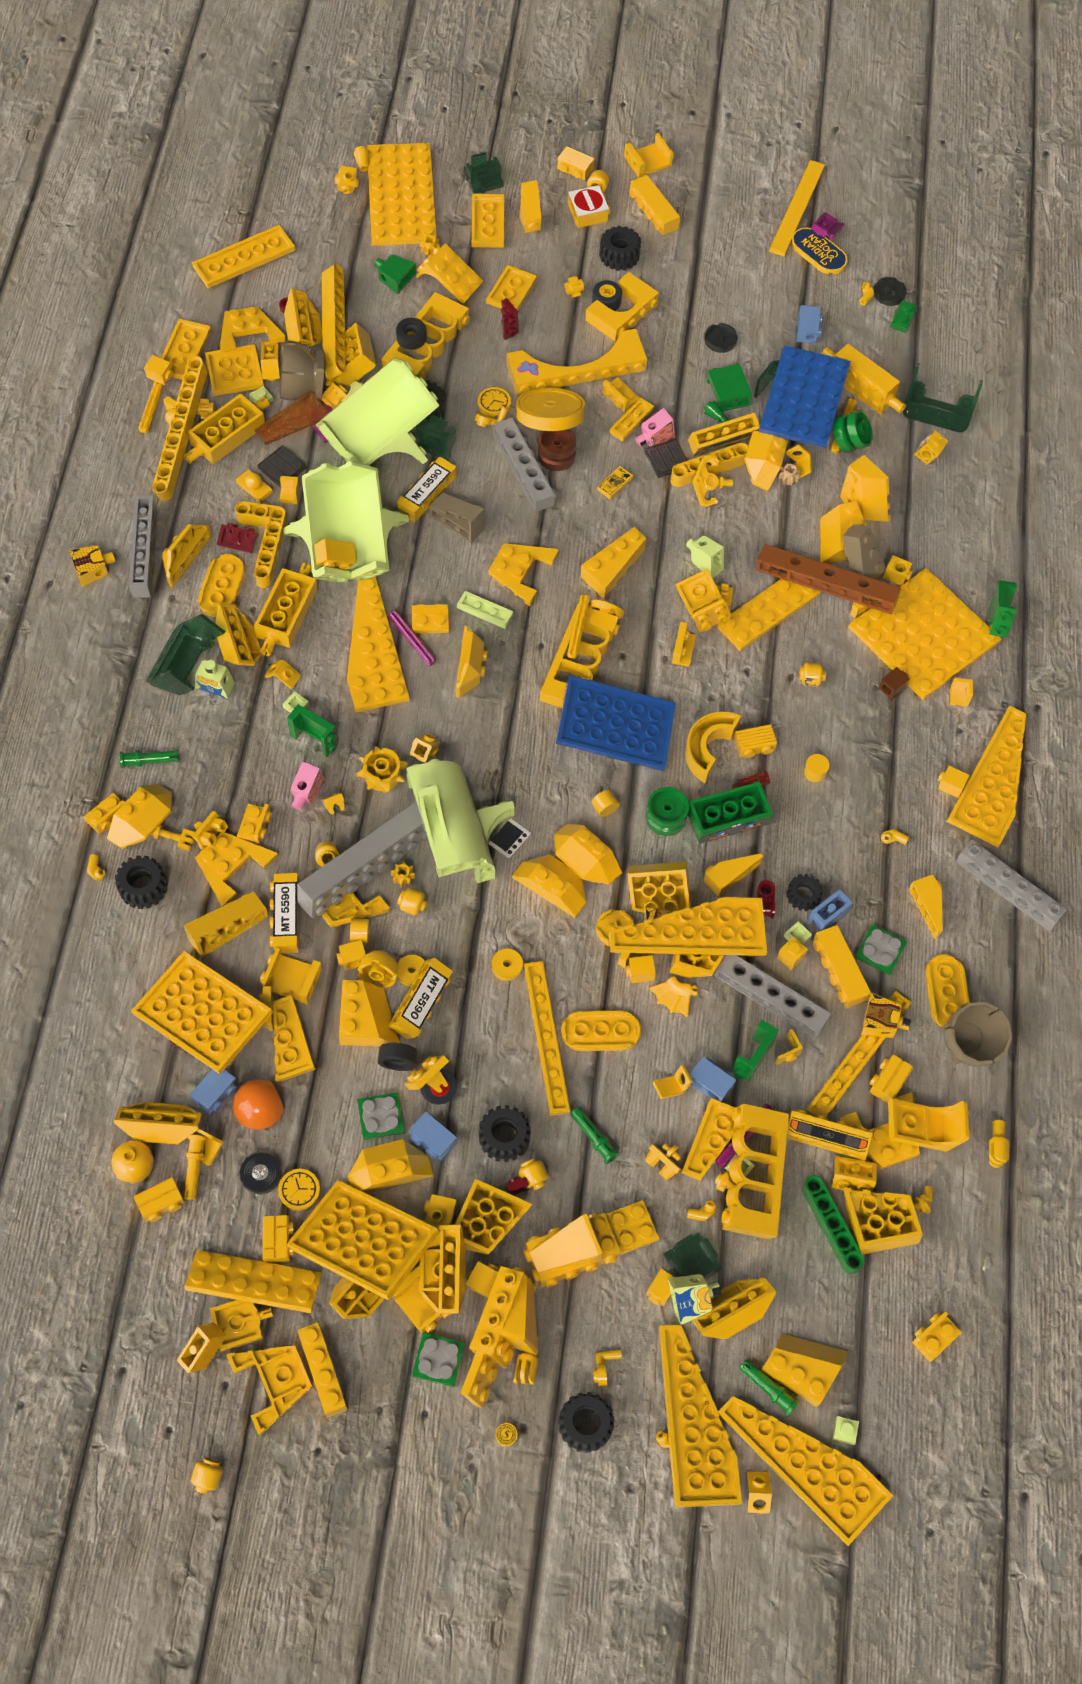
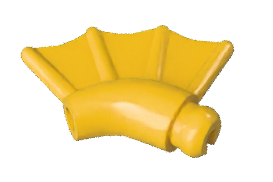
[650,976,698,1017]

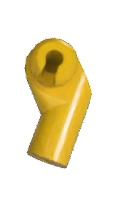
[859,282,874,306]
[881,829,909,845]
[87,854,106,880]
[687,1200,717,1221]

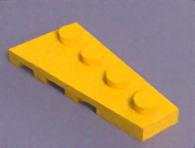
[273,995,315,1083]
[681,1098,738,1181]

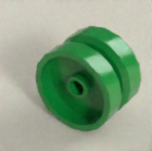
[833,410,873,453]
[645,787,689,836]

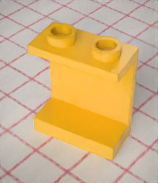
[624,133,674,178]
[260,948,322,1005]
[392,1265,452,1334]

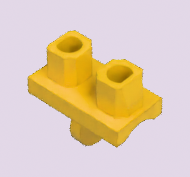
[192,811,228,849]
[645,1143,683,1180]

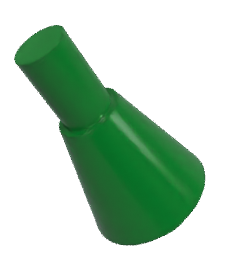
[704,401,729,423]

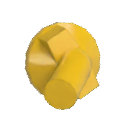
[715,1171,741,1198]
[914,1186,933,1214]

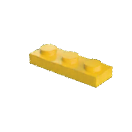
[609,397,654,442]

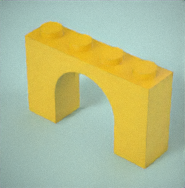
[585,272,659,341]

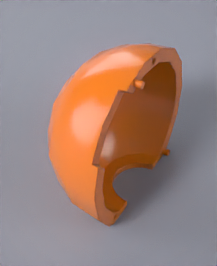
[232,1078,284,1130]

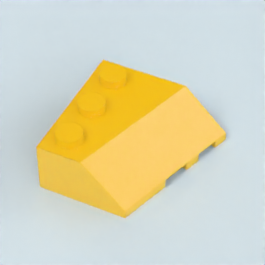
[820,501,866,564]

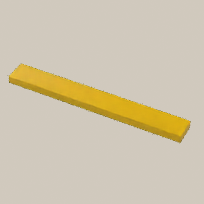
[769,160,825,257]
[524,961,570,1116]
[806,991,912,1117]

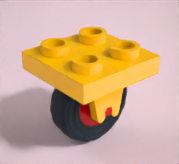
[404,1055,457,1105]

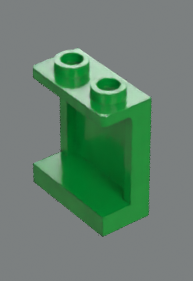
[706,364,752,412]
[989,580,1017,637]
[287,704,338,757]
[732,1020,779,1081]

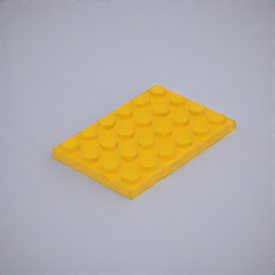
[131,951,273,1075]
[287,1180,439,1301]

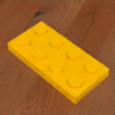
[471,194,504,248]
[161,319,212,380]

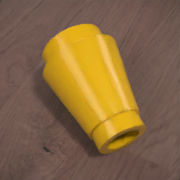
[354,146,369,172]

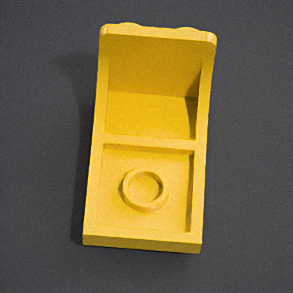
[415,243,483,304]
[675,569,732,633]
[888,1098,970,1152]

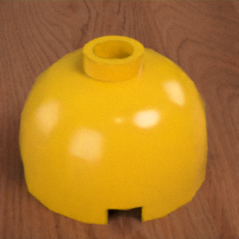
[358,950,398,988]
[111,1140,155,1184]

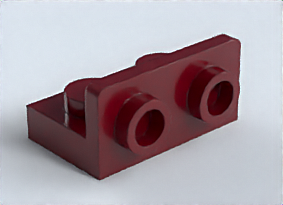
[501,298,519,340]
[217,523,259,554]

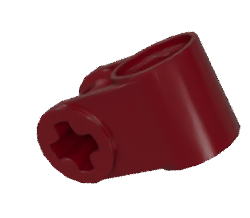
[756,880,776,919]

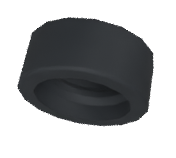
[378,1042,417,1071]

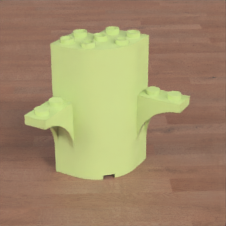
[316,358,439,465]
[283,461,409,582]
[406,759,515,883]

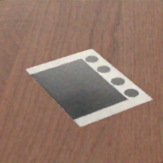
[488,818,531,858]

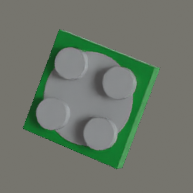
[854,924,907,976]
[357,1092,404,1140]
[412,1333,465,1387]

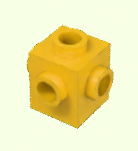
[335,165,359,194]
[410,734,441,763]

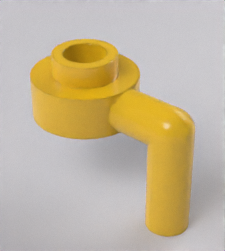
[474,406,508,427]
[593,1350,622,1387]

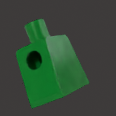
[374,255,416,294]

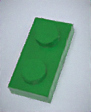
[890,300,917,333]

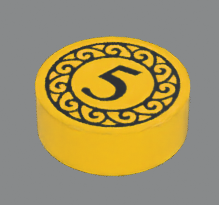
[495,1423,518,1447]

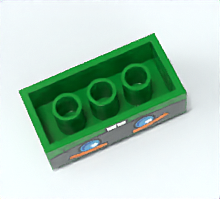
[688,782,773,844]

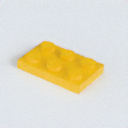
[486,265,537,311]

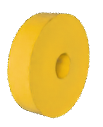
[491,949,523,981]
[397,955,425,987]

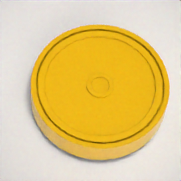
[516,388,585,431]

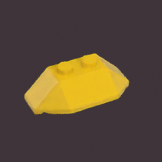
[284,288,323,347]
[744,430,788,491]
[162,524,212,588]
[215,603,263,666]
[456,625,487,698]
[107,784,173,849]
[554,823,622,885]
[512,854,586,918]
[114,1102,202,1144]
[347,1139,433,1194]
[419,1225,466,1314]
[329,1277,385,1319]
[692,1277,776,1339]

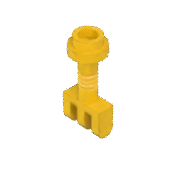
[151,824,195,851]

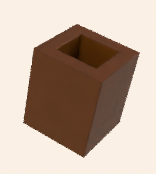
[878,667,910,700]

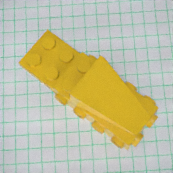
[523,1200,659,1288]
[461,1266,538,1408]

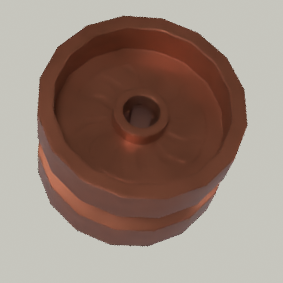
[538,429,576,471]

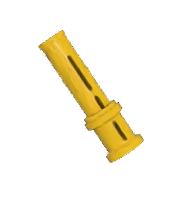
[183,1135,207,1200]

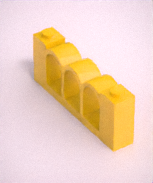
[382,292,470,380]
[540,604,620,708]
[721,1104,789,1240]

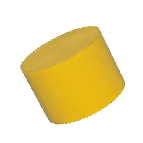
[804,754,830,782]
[591,790,620,817]
[350,918,370,944]

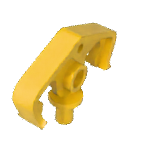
[692,455,733,507]

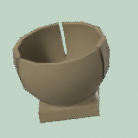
[280,343,324,400]
[940,1002,1012,1067]

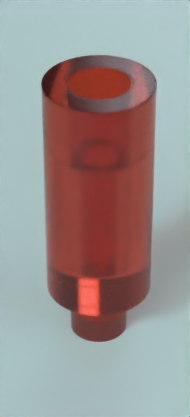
[732,771,770,789]

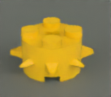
[356,746,408,793]

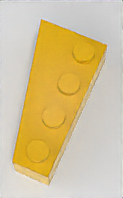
[581,527,646,600]
[184,891,268,959]

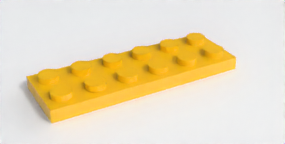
[192,225,295,289]
[717,579,821,651]
[185,1250,322,1313]

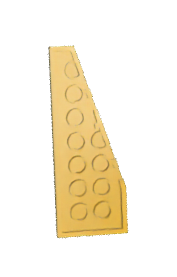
[347,577,410,713]
[947,705,1026,848]
[609,897,767,956]
[659,1325,742,1508]
[718,1396,893,1546]

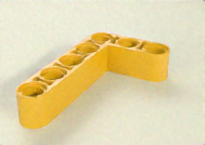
[235,501,287,588]

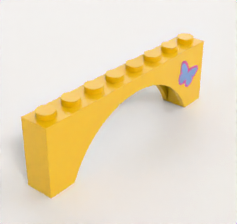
[506,329,647,395]

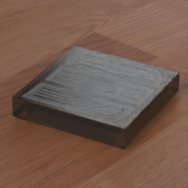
[644,439,688,478]
[257,445,307,488]

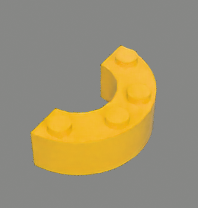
[685,712,741,783]

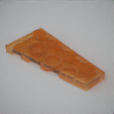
[254,391,329,445]

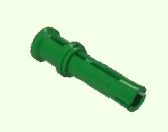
[120,750,179,768]
[570,1107,620,1164]
[739,1359,800,1416]

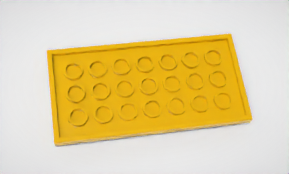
[367,143,437,246]

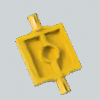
[209,1300,273,1352]

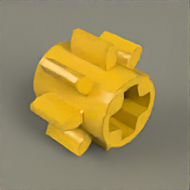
[420,235,440,256]
[564,276,584,297]
[196,398,215,419]
[391,862,415,887]

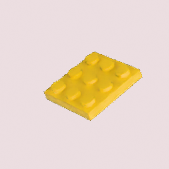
[205,344,264,396]

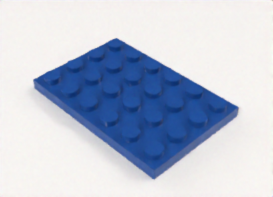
[759,345,851,448]
[555,675,676,771]

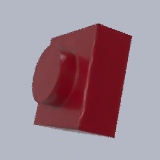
[506,1177,529,1195]

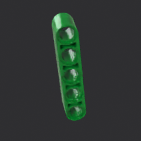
[802,1175,864,1274]

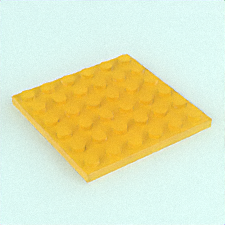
[848,568,1001,700]

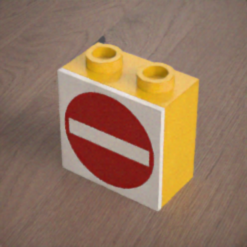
[568,185,610,228]

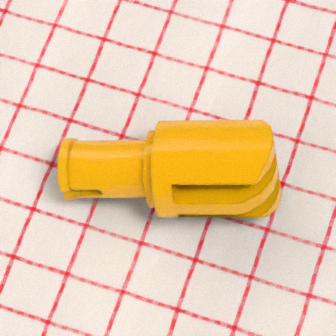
[988,1120,1010,1168]
[513,1337,539,1385]

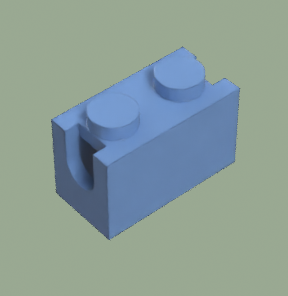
[796,305,823,344]
[808,889,853,932]
[689,1057,736,1102]
[190,1069,238,1115]
[409,1112,457,1162]

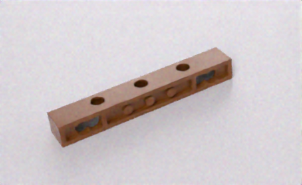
[756,544,901,615]

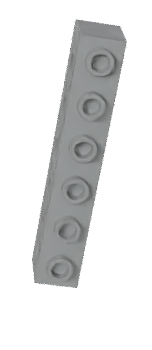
[493,417,556,512]
[129,495,156,598]
[956,840,1067,932]
[714,955,831,1039]

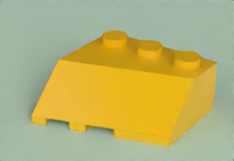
[325,323,376,386]
[840,455,891,522]
[627,861,692,913]
[669,954,724,978]
[339,980,400,1046]
[455,1179,533,1255]
[843,1187,923,1255]
[761,1334,849,1408]

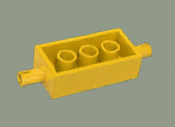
[822,344,906,415]
[184,393,270,465]
[254,563,318,656]

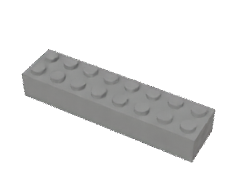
[297,802,428,919]

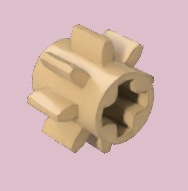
[778,463,800,486]

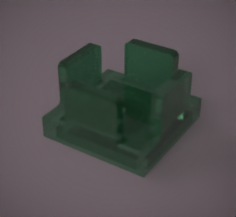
[463,152,504,194]
[416,416,456,461]
[663,1233,722,1280]

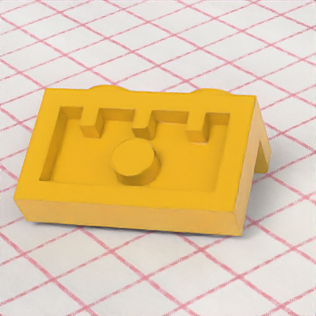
[602,377,640,413]
[321,383,348,410]
[412,604,449,633]
[672,622,696,667]
[83,793,125,834]
[237,803,272,845]
[831,1156,877,1192]
[912,1311,962,1362]

